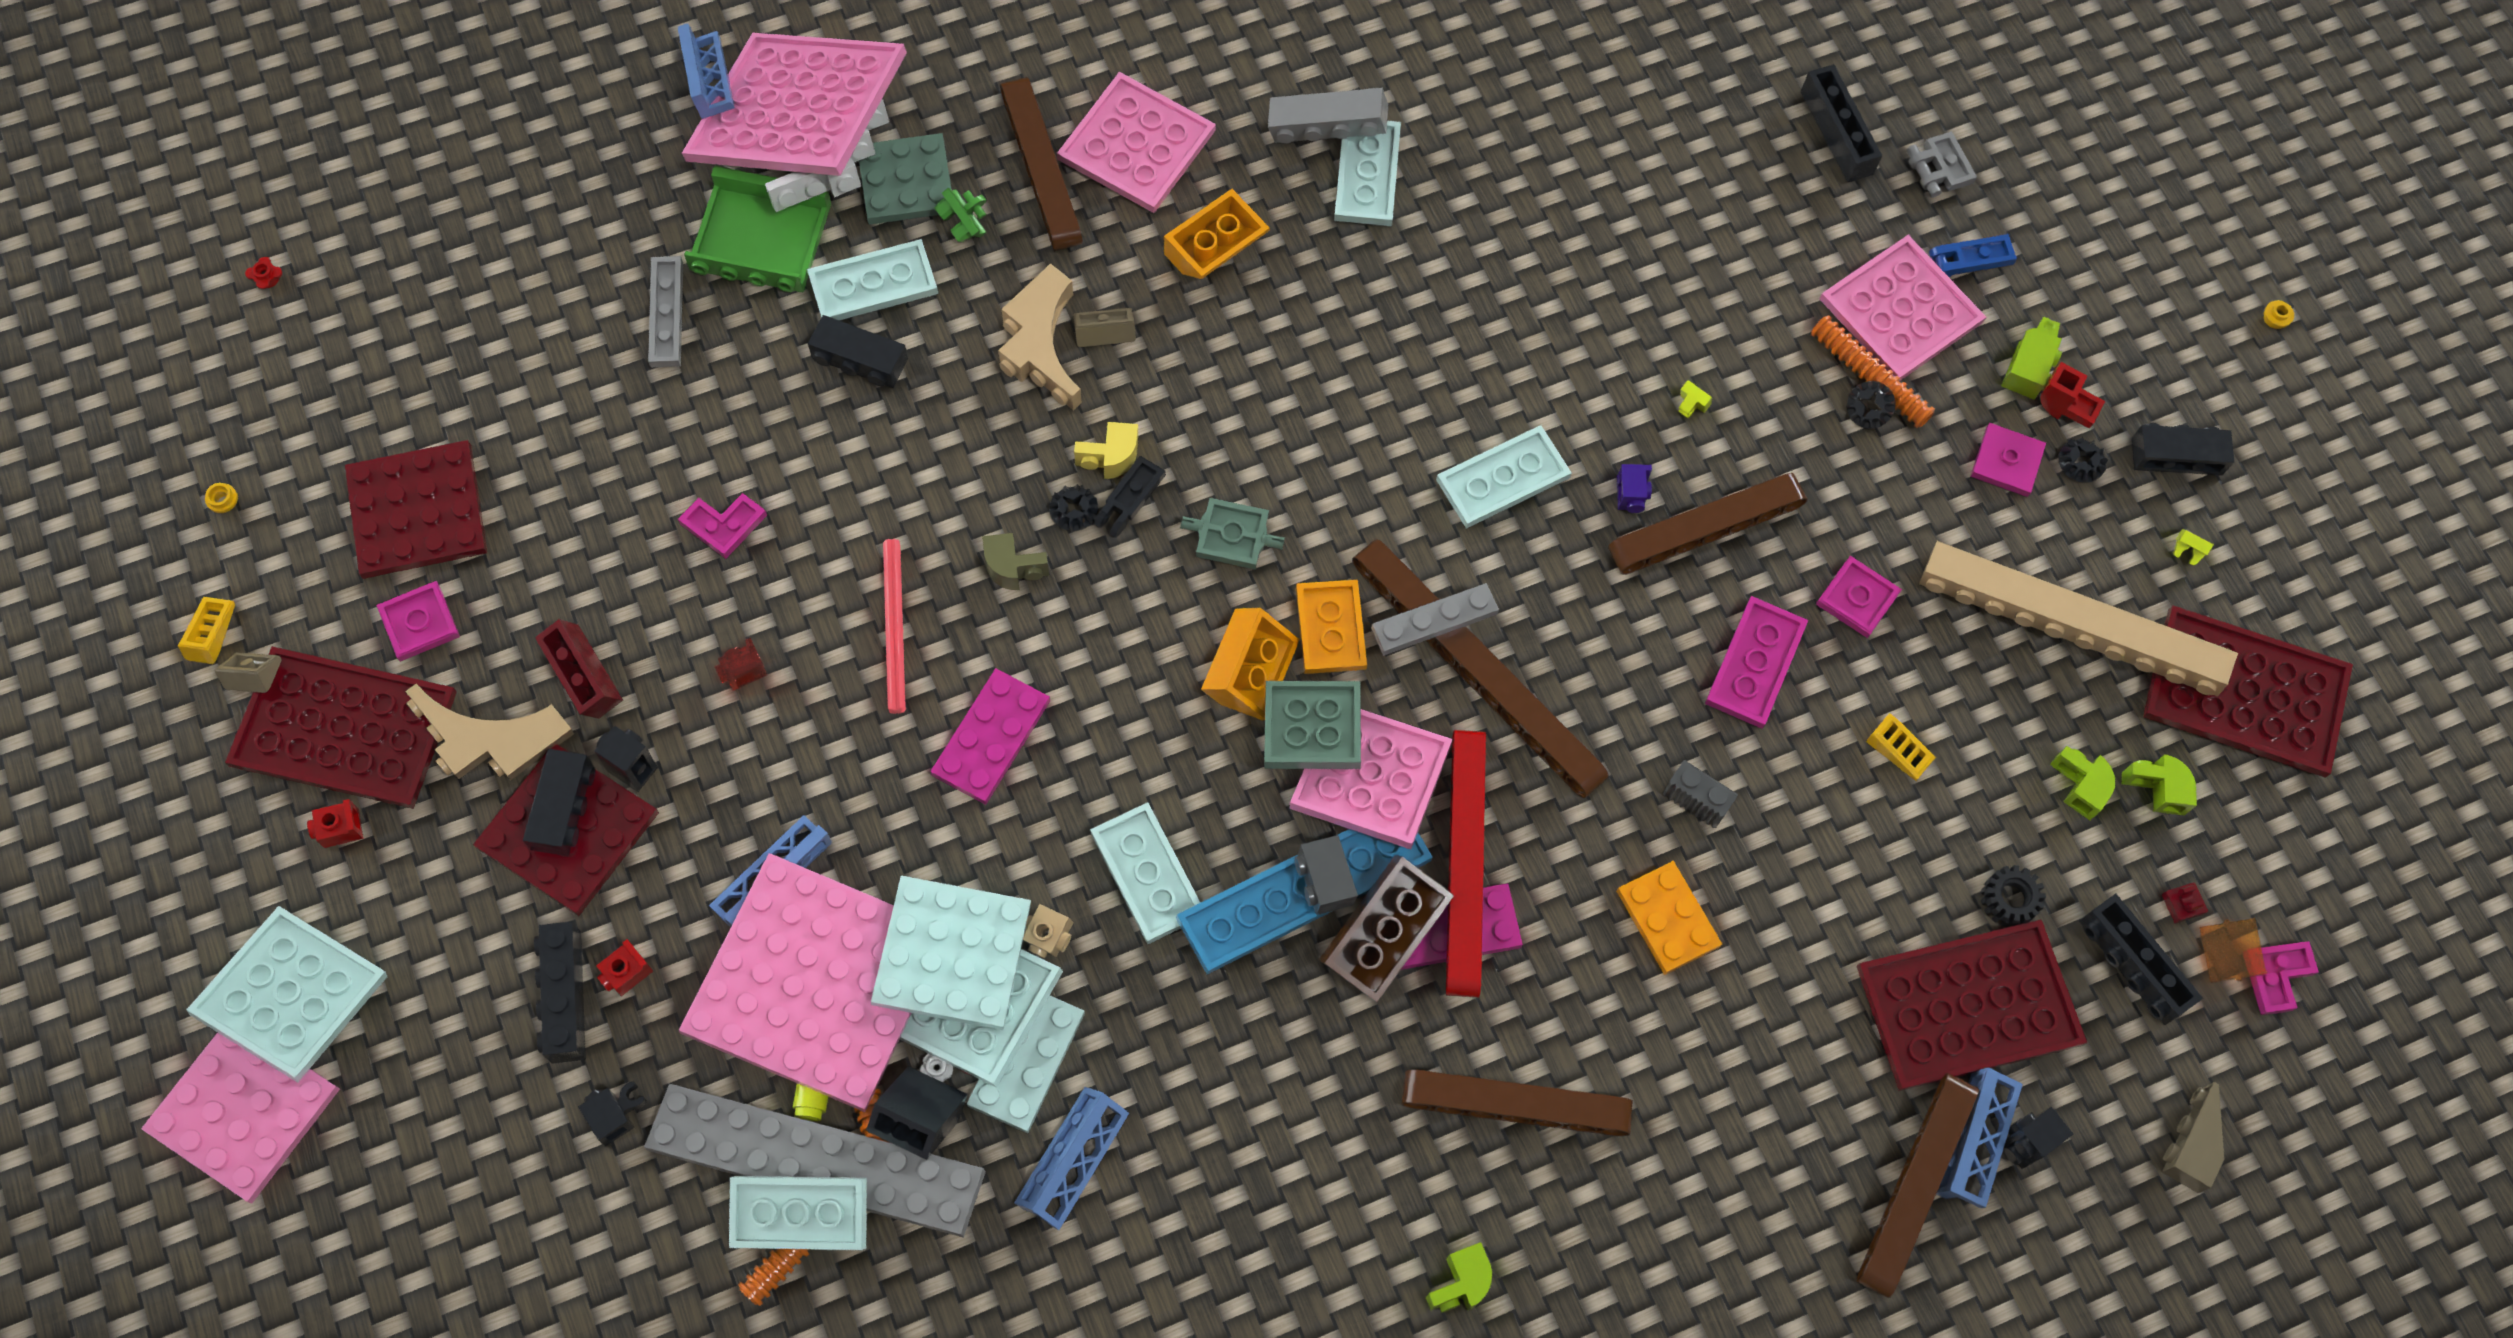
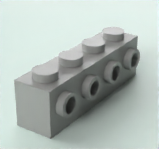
[1268,88,1388,144]

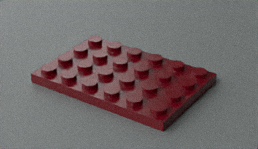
[2143,605,2353,778]
[225,646,457,809]
[1856,919,2087,1091]

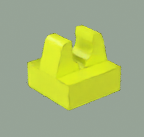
[1678,380,1712,418]
[2173,529,2214,565]

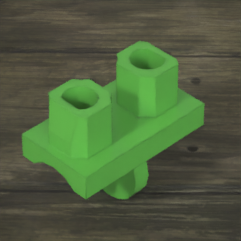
[934,188,987,243]

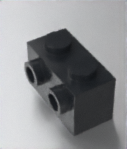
[594,726,658,792]
[2004,1107,2074,1169]

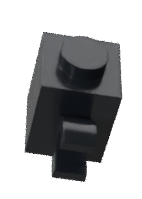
[578,1081,647,1146]

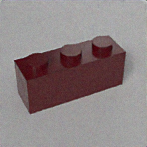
[535,619,623,719]

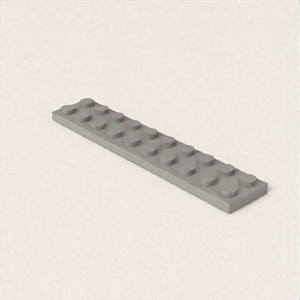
[644,1084,986,1238]

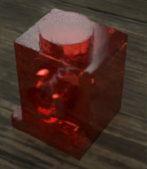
[714,638,767,691]

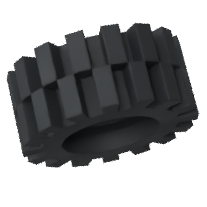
[1981,865,2046,927]

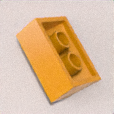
[1164,189,1270,279]
[1201,608,1300,721]

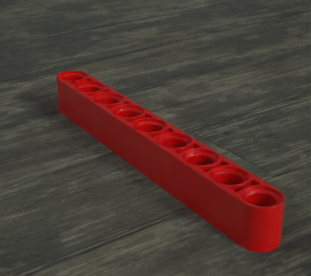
[1446,730,1486,998]

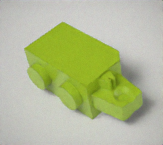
[2001,317,2062,400]

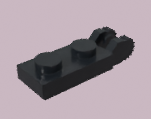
[1094,456,1166,538]

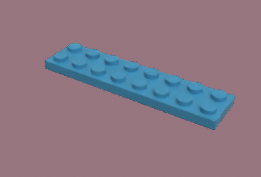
[1176,829,1433,974]

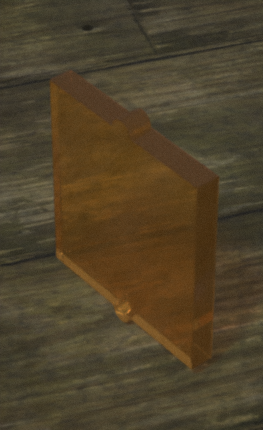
[2199,918,2267,983]

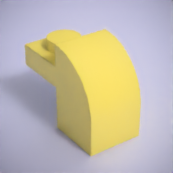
[1074,422,1138,479]

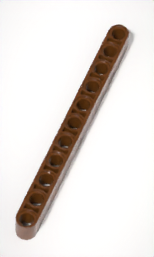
[1352,539,1609,798]

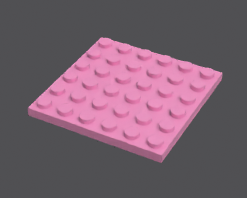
[682,33,907,176]
[679,853,912,1112]

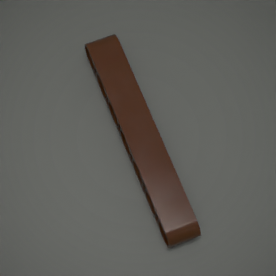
[1000,77,1083,251]
[1608,473,1808,575]
[1402,1070,1633,1136]
[1856,1073,1979,1298]

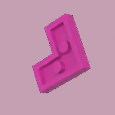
[678,493,767,559]
[2243,941,2319,1015]

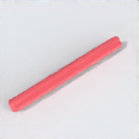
[883,539,906,714]

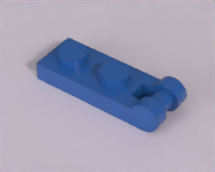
[1929,234,2017,277]

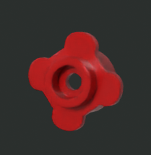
[245,257,282,289]

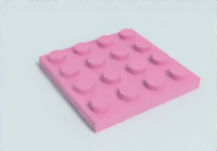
[1057,72,1216,213]
[1820,235,1986,381]
[1290,709,1452,850]
[141,1032,340,1204]

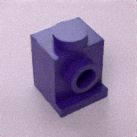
[1617,464,1652,513]

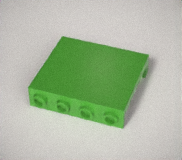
[684,165,831,293]

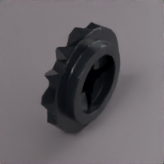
[1846,381,1895,429]
[2058,437,2108,483]
[1050,484,1098,531]

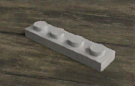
[648,256,683,367]
[1371,583,1499,656]

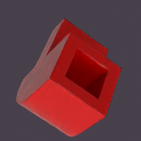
[2040,362,2105,429]

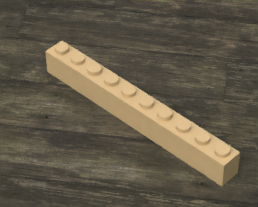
[1919,541,2238,697]

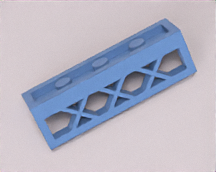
[678,23,735,119]
[709,815,832,927]
[1936,1067,2023,1208]
[1014,1087,1129,1230]

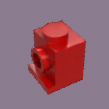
[307,799,364,848]
[596,939,653,997]

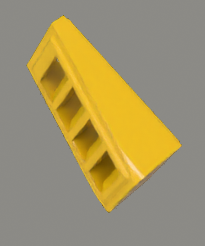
[178,597,235,664]
[1866,713,1936,781]

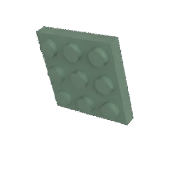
[859,133,952,225]
[1264,681,1361,769]

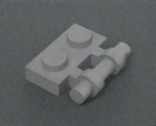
[1906,131,1977,197]

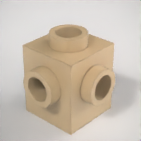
[1023,904,1074,959]

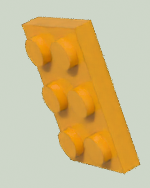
[1296,579,1367,674]
[1616,861,1722,975]

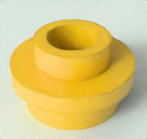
[2264,300,2294,329]
[205,483,238,513]

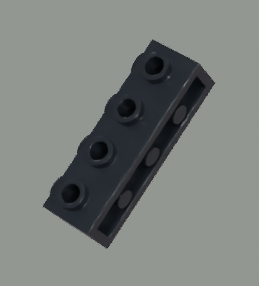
[1800,64,1882,183]
[2079,894,2203,1025]
[534,921,586,1064]

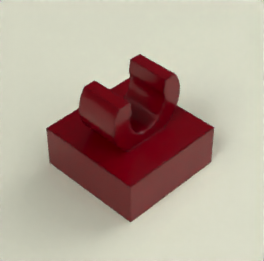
[2161,882,2208,924]

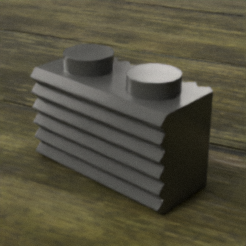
[1663,760,1738,828]

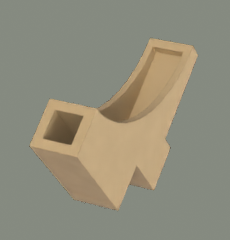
[998,263,1082,410]
[406,684,574,780]

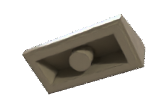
[1073,308,1136,347]
[214,652,282,693]

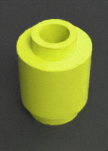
[792,1083,829,1121]

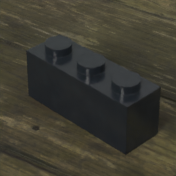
[808,315,908,388]
[2131,423,2235,476]
[523,749,595,856]

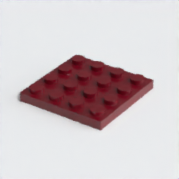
[345,440,487,579]
[473,744,659,916]

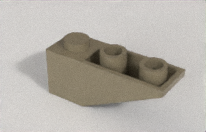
[2162,1082,2224,1193]

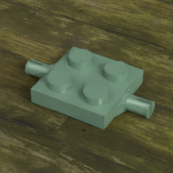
[1181,498,1285,570]

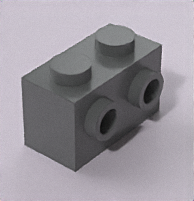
[1295,835,1358,915]

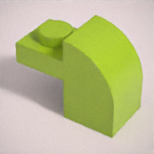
[2050,746,2115,820]
[2122,754,2197,816]
[1426,1242,1492,1313]

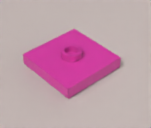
[1970,423,2046,497]
[1816,556,1902,638]
[376,581,460,662]

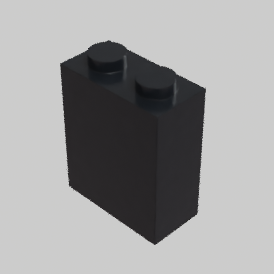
[866,1066,968,1160]

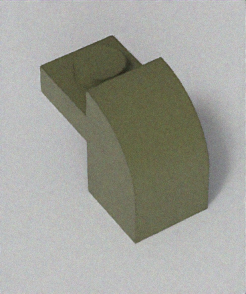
[982,533,1049,590]

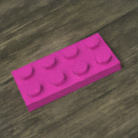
[1705,596,1808,729]
[930,668,1050,805]
[1401,883,1523,970]

